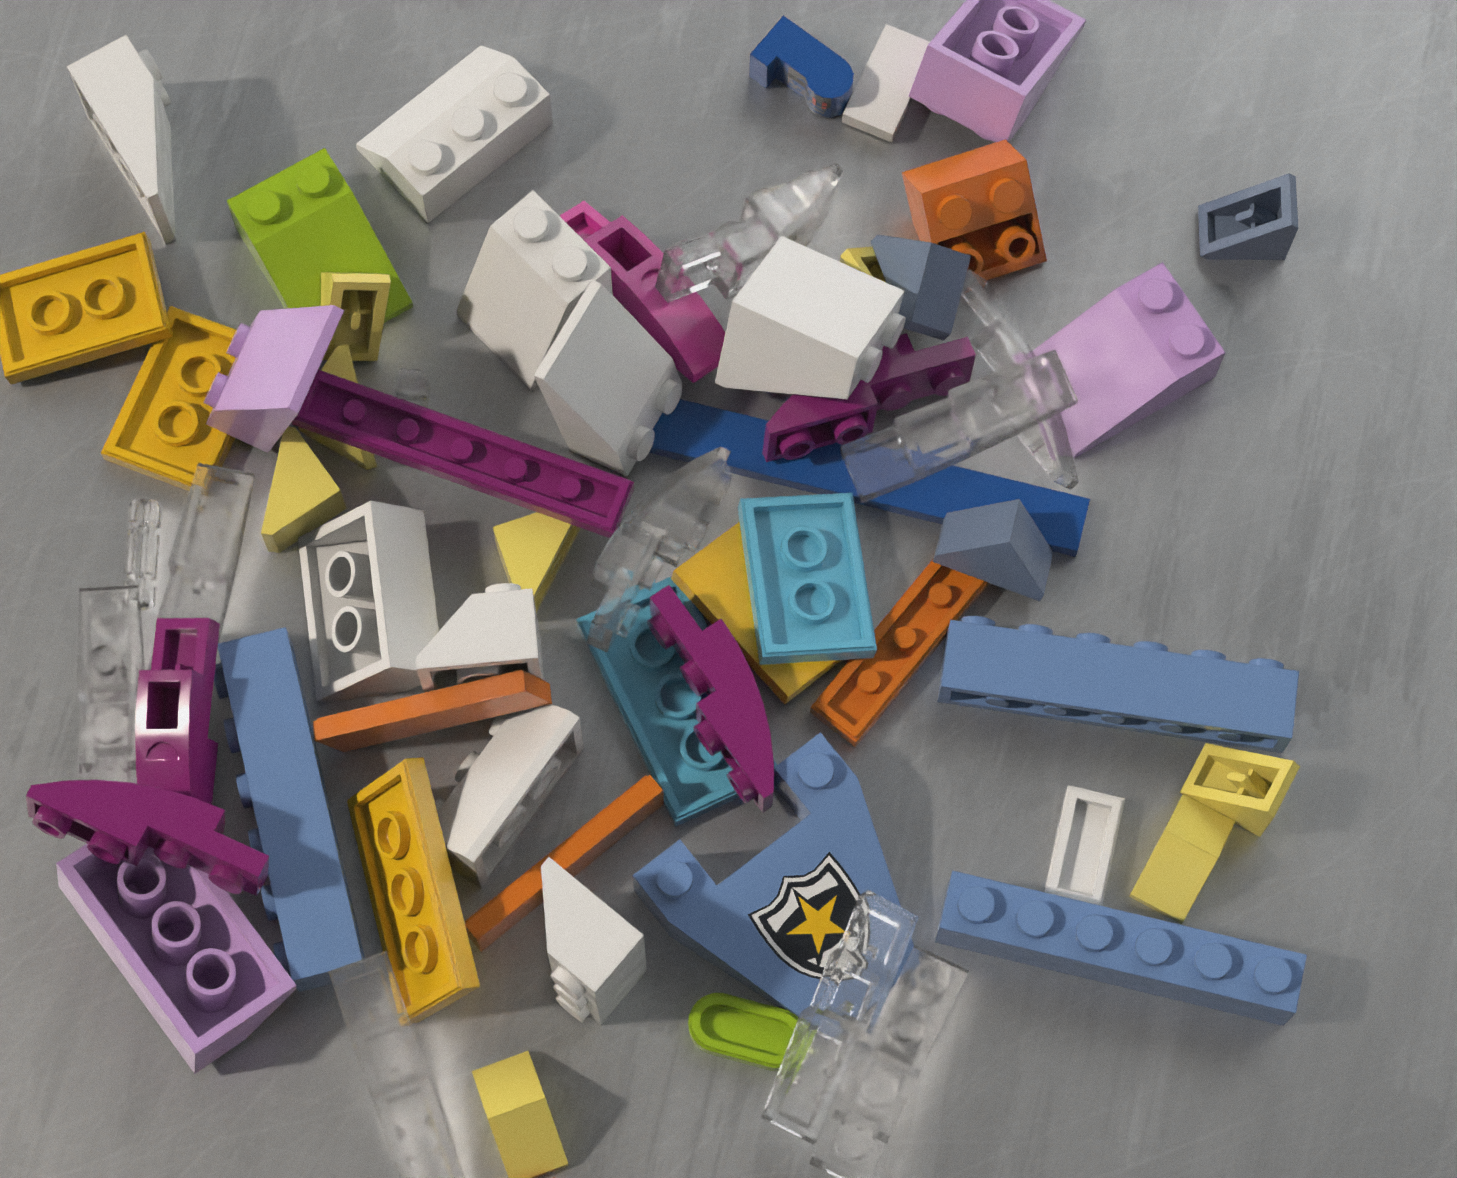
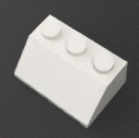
[356,45,553,224]
[298,501,439,703]
[416,583,544,693]
[435,704,584,889]
[541,857,647,1025]

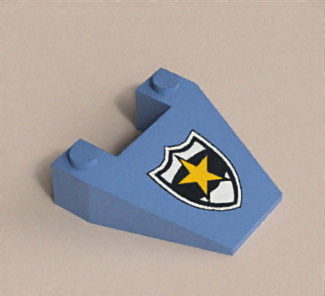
[632,732,920,1039]

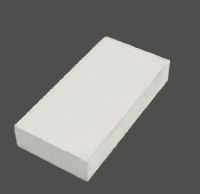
[842,24,930,143]
[1044,785,1125,906]

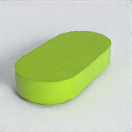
[688,993,806,1071]

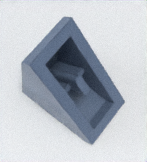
[1198,173,1298,260]
[870,234,971,341]
[933,499,1053,601]

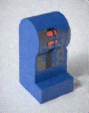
[749,15,854,118]

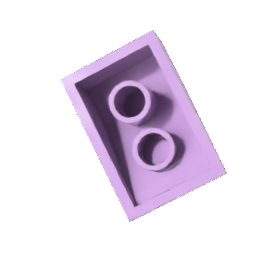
[909,0,1086,142]
[1014,262,1225,458]
[204,305,344,453]

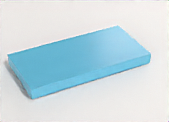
[576,576,777,827]

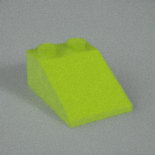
[226,148,414,323]

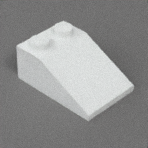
[67,35,175,245]
[534,280,682,476]

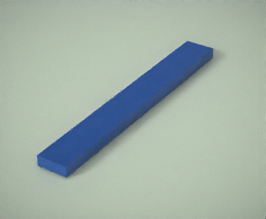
[649,399,1090,557]

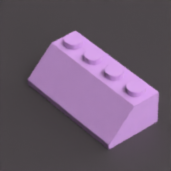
[56,844,297,1074]

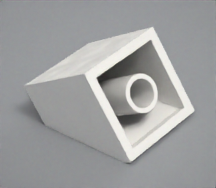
[456,190,613,391]
[715,236,906,399]

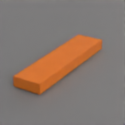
[810,559,990,747]
[313,670,552,752]
[465,775,664,952]

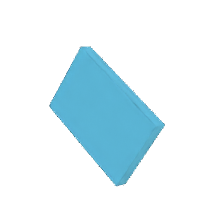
[737,493,877,665]

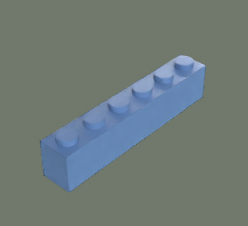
[937,616,1299,753]
[214,627,369,992]
[935,870,1307,1026]

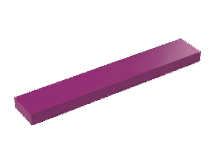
[291,369,634,540]

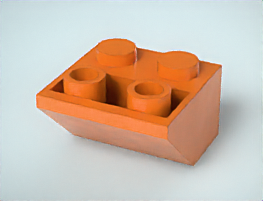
[902,139,1047,288]

